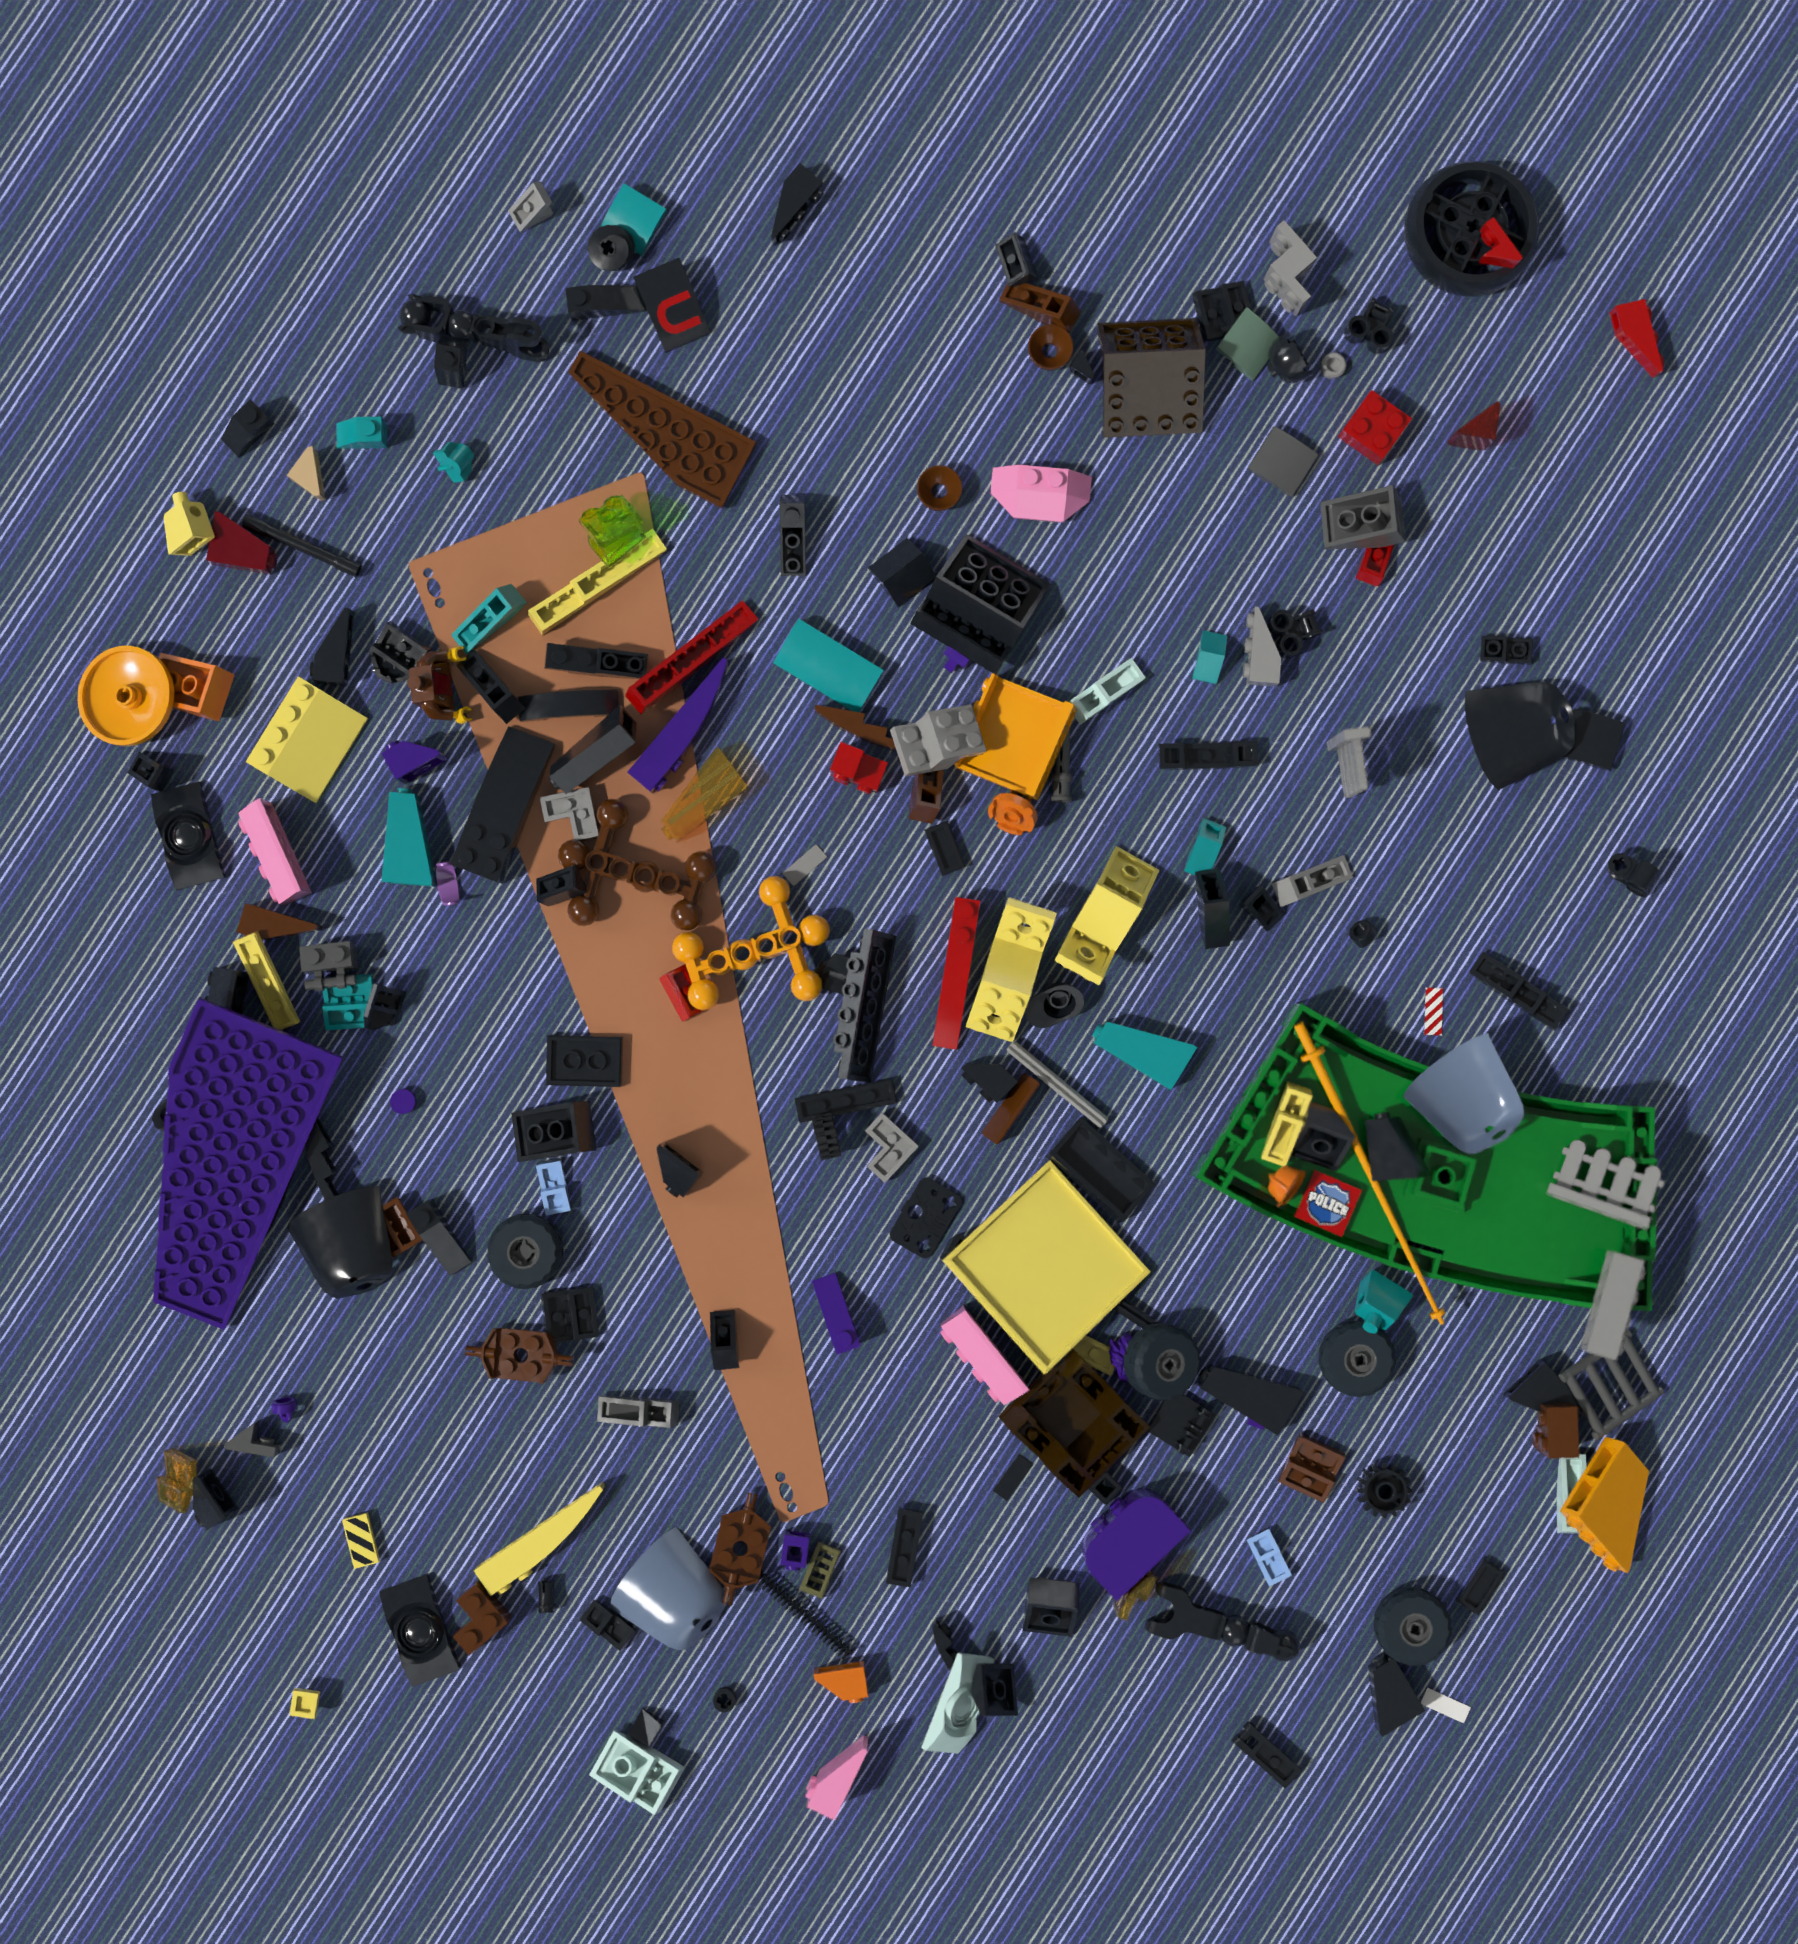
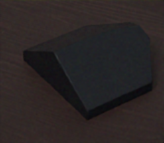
[364,983,406,1030]

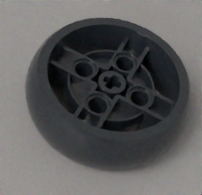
[1404,161,1540,297]

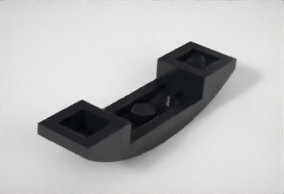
[518,690,619,722]
[1158,741,1259,770]

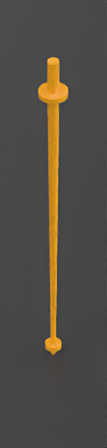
[1294,1022,1446,1325]

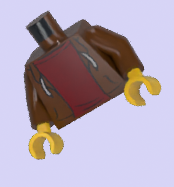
[407,646,472,724]

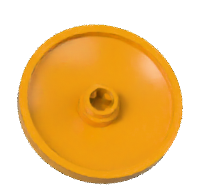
[78,646,174,746]

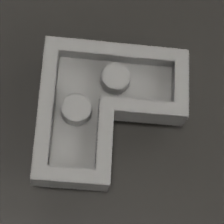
[540,787,599,841]
[865,1113,919,1183]

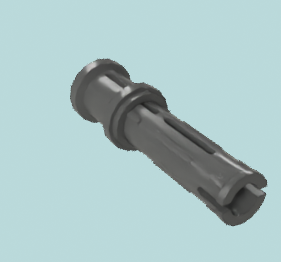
[1050,727,1073,803]

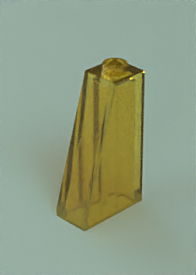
[661,747,749,842]

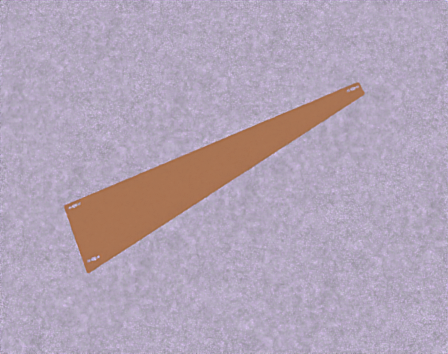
[409,473,828,1522]

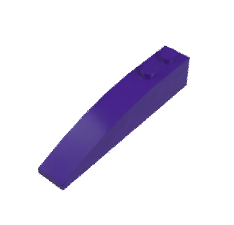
[627,657,729,794]

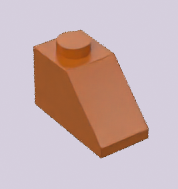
[814,1661,868,1703]

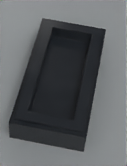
[924,821,965,876]
[1455,1558,1505,1615]

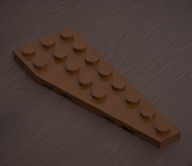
[568,351,757,509]

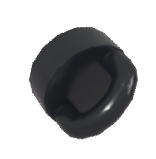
[1349,920,1376,948]

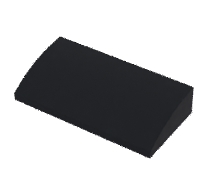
[1045,1117,1155,1223]

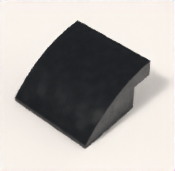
[910,534,1051,675]

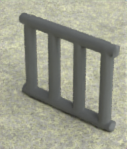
[1559,1330,1664,1440]

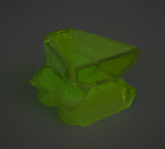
[579,495,646,568]

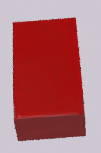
[1355,545,1394,586]

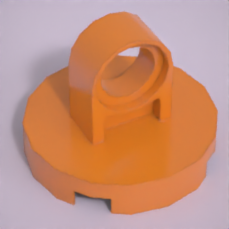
[988,790,1038,835]

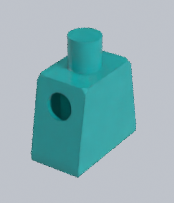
[1354,1269,1413,1333]

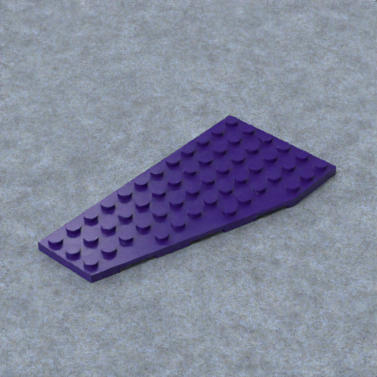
[153,997,343,1330]

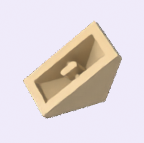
[287,446,325,501]

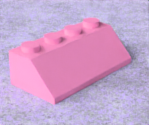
[238,798,312,905]
[940,1305,1029,1405]

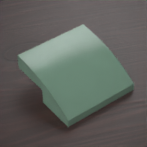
[1216,307,1279,381]

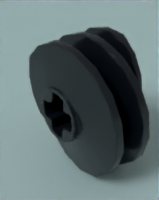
[588,225,635,271]

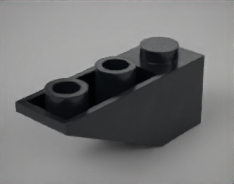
[771,163,824,246]
[779,495,806,576]

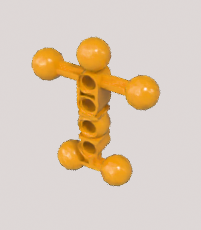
[672,876,830,1010]

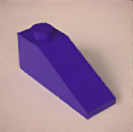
[812,1272,861,1355]

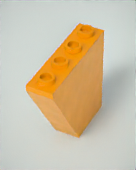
[1560,1437,1649,1573]

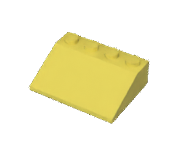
[246,676,368,804]

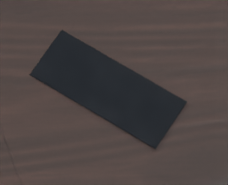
[993,1454,1033,1501]

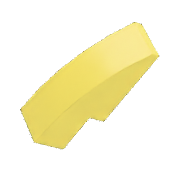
[1261,1081,1312,1166]

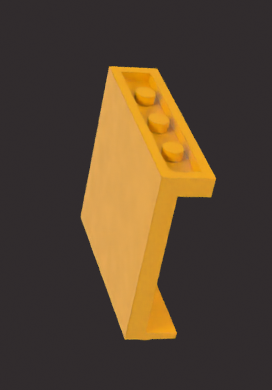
[953,673,1077,801]

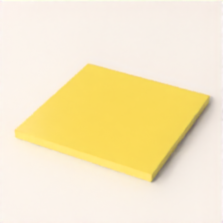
[942,1160,1151,1374]

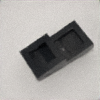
[579,1599,638,1651]

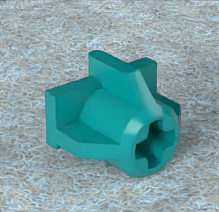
[433,442,474,483]

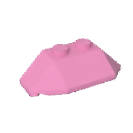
[991,465,1092,523]

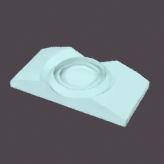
[921,1652,994,1754]

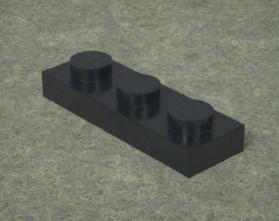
[886,1507,923,1588]

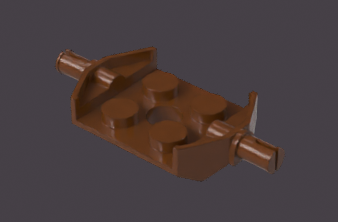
[465,1327,574,1384]
[709,1492,771,1605]

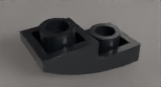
[1480,636,1533,665]
[932,1619,958,1671]

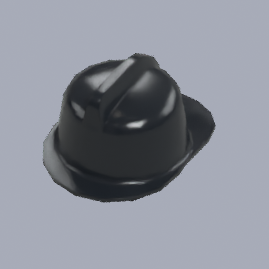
[1025,982,1084,1028]

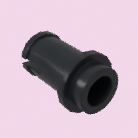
[536,1580,556,1613]

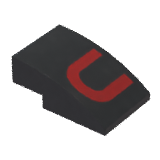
[634,258,711,353]

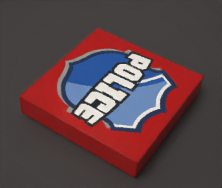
[1294,1170,1362,1237]

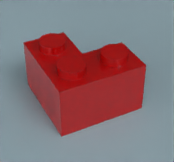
[830,742,888,795]

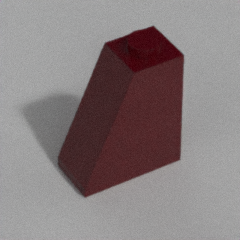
[206,511,277,575]

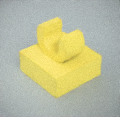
[289,1688,320,1719]

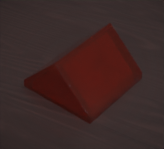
[1447,401,1501,451]

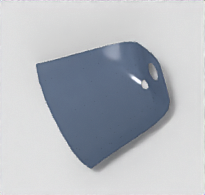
[1403,1033,1524,1153]
[609,1527,725,1650]

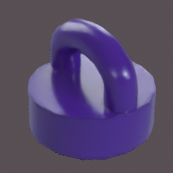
[271,1397,298,1423]

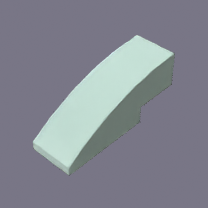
[1070,658,1146,725]
[1557,1454,1587,1534]

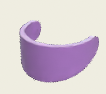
[435,861,459,906]

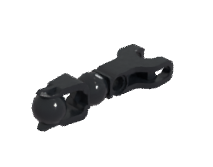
[398,294,549,362]
[1144,1581,1300,1662]

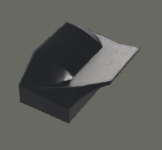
[817,953,850,995]

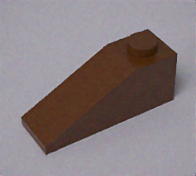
[999,283,1081,333]
[908,770,944,824]
[236,903,322,940]

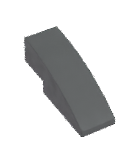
[597,1396,680,1428]

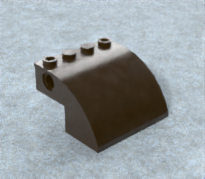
[998,1348,1150,1498]

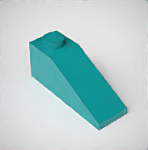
[451,584,527,654]

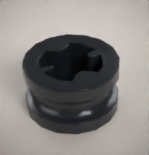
[713,1687,736,1713]

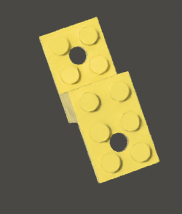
[1055,846,1159,985]
[965,897,1057,1042]

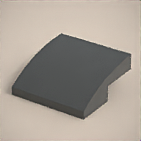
[1247,426,1318,497]

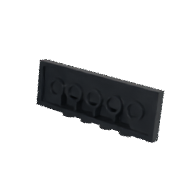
[833,928,896,1083]

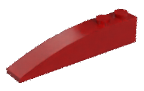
[625,600,758,715]
[932,897,980,1050]

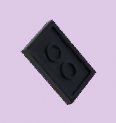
[546,1035,623,1087]

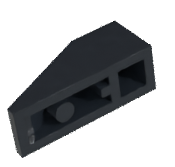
[565,285,646,321]
[310,608,355,686]
[456,649,525,724]
[406,1199,472,1276]

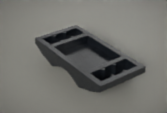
[151,781,226,891]
[379,1574,461,1687]

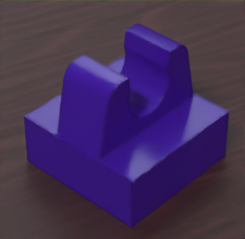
[943,646,970,673]

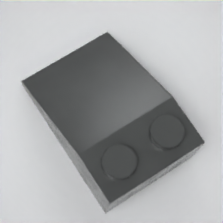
[1320,485,1406,550]

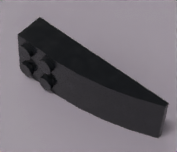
[450,726,555,883]

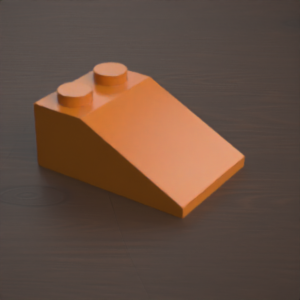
[158,653,235,721]

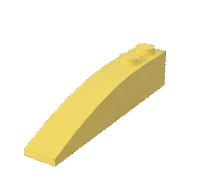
[474,1482,605,1596]

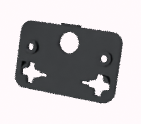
[890,1177,962,1258]

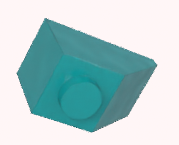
[337,416,387,449]

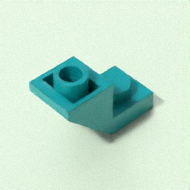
[1184,818,1226,875]

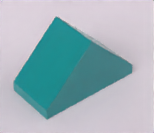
[1192,630,1227,684]

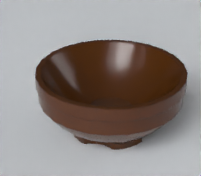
[1028,324,1073,371]
[917,465,962,511]

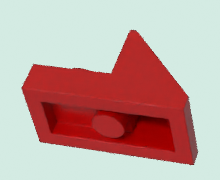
[1479,217,1523,268]

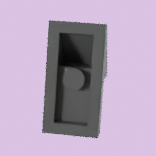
[224,1420,281,1457]

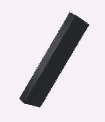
[795,1079,897,1123]

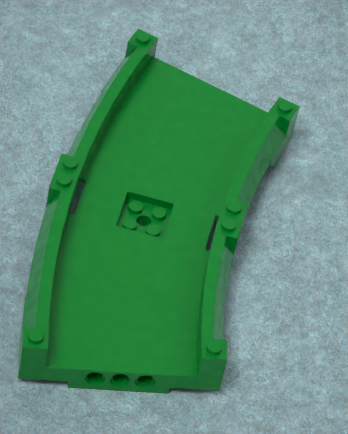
[1190,1003,1657,1311]

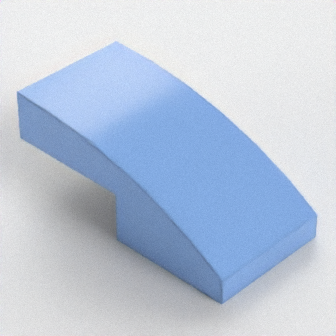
[536,1158,571,1215]
[1247,1529,1292,1587]

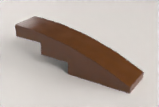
[814,705,897,752]

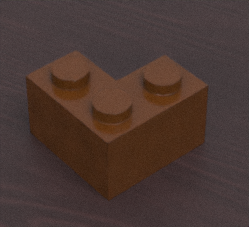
[1532,1403,1579,1459]
[453,1579,512,1656]

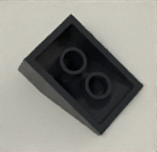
[511,1101,596,1162]

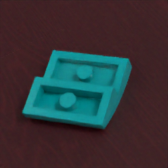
[601,183,667,256]
[322,974,374,1031]

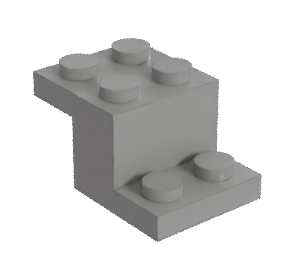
[1263,220,1317,316]
[890,704,987,777]

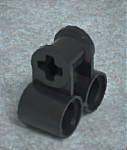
[1344,297,1395,354]
[1268,609,1323,659]
[1608,853,1659,898]

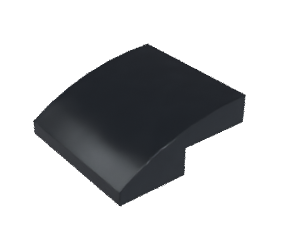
[1192,281,1251,342]
[1562,708,1625,771]
[540,1287,599,1342]

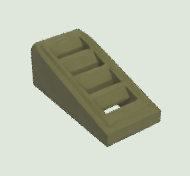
[799,1541,841,1599]

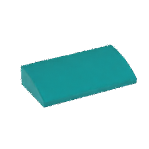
[773,618,884,712]

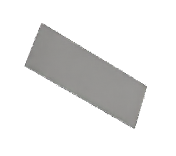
[782,844,827,886]

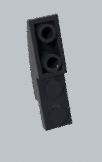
[544,643,648,679]

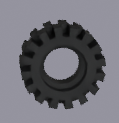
[812,1112,841,1160]

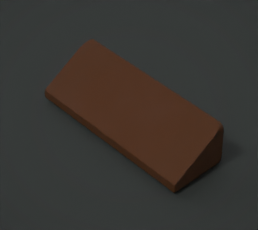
[982,1073,1040,1144]

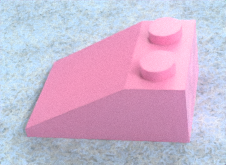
[805,1735,868,1820]

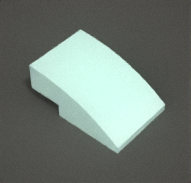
[589,1730,685,1815]

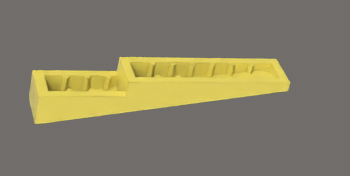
[528,529,667,635]

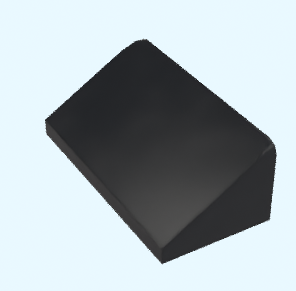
[995,232,1038,287]
[536,865,586,906]

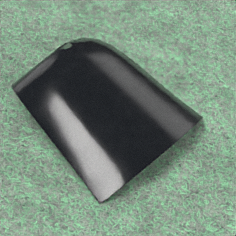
[1465,682,1575,790]
[287,1186,392,1299]

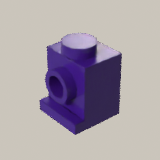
[781,1530,810,1571]

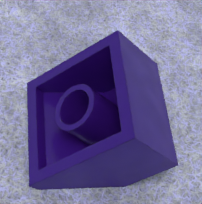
[381,740,448,784]

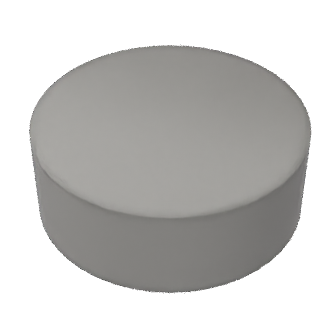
[1320,353,1346,379]

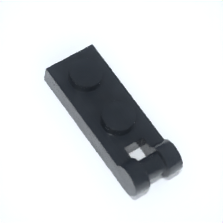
[1232,1721,1302,1789]

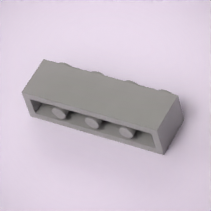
[1580,1250,1645,1360]

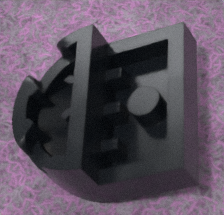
[369,621,431,683]

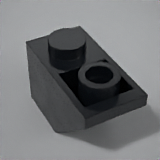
[961,1064,1018,1103]

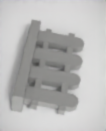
[1327,727,1371,798]
[1547,1140,1664,1230]

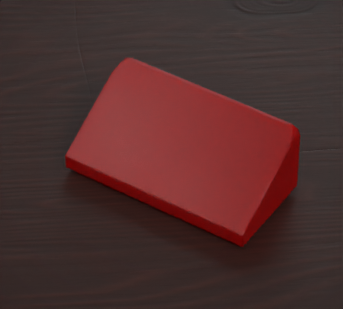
[659,964,704,1022]

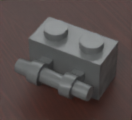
[299,941,358,992]

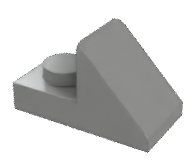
[508,181,553,232]

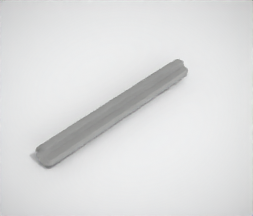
[1007,1041,1108,1128]

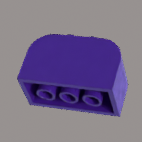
[1082,1488,1191,1601]

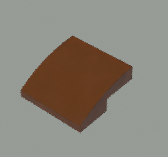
[1278,1433,1346,1503]

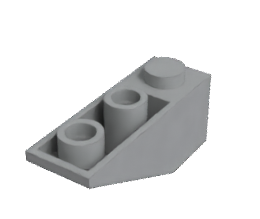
[1243,607,1281,687]

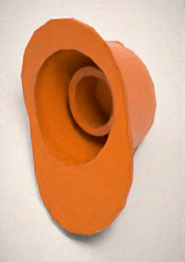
[1268,1165,1305,1207]

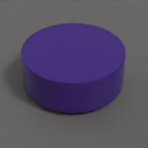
[390,1089,417,1114]

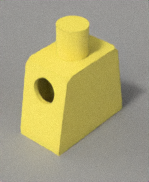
[164,492,215,556]

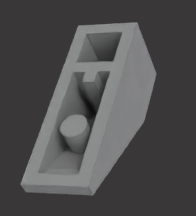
[1272,855,1353,907]

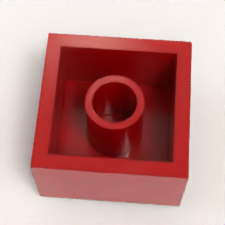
[1338,390,1412,465]

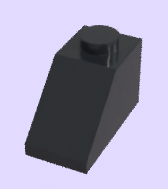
[434,335,468,389]
[221,399,274,458]
[710,1310,739,1370]

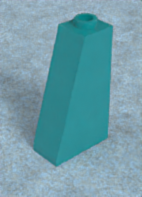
[381,788,436,887]
[1092,1022,1197,1090]

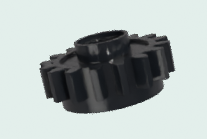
[1355,1461,1412,1518]

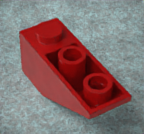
[1609,299,1664,378]

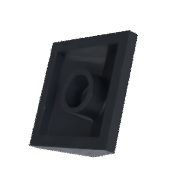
[970,1663,1018,1716]

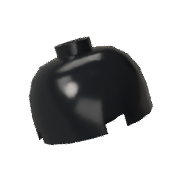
[1267,331,1313,383]

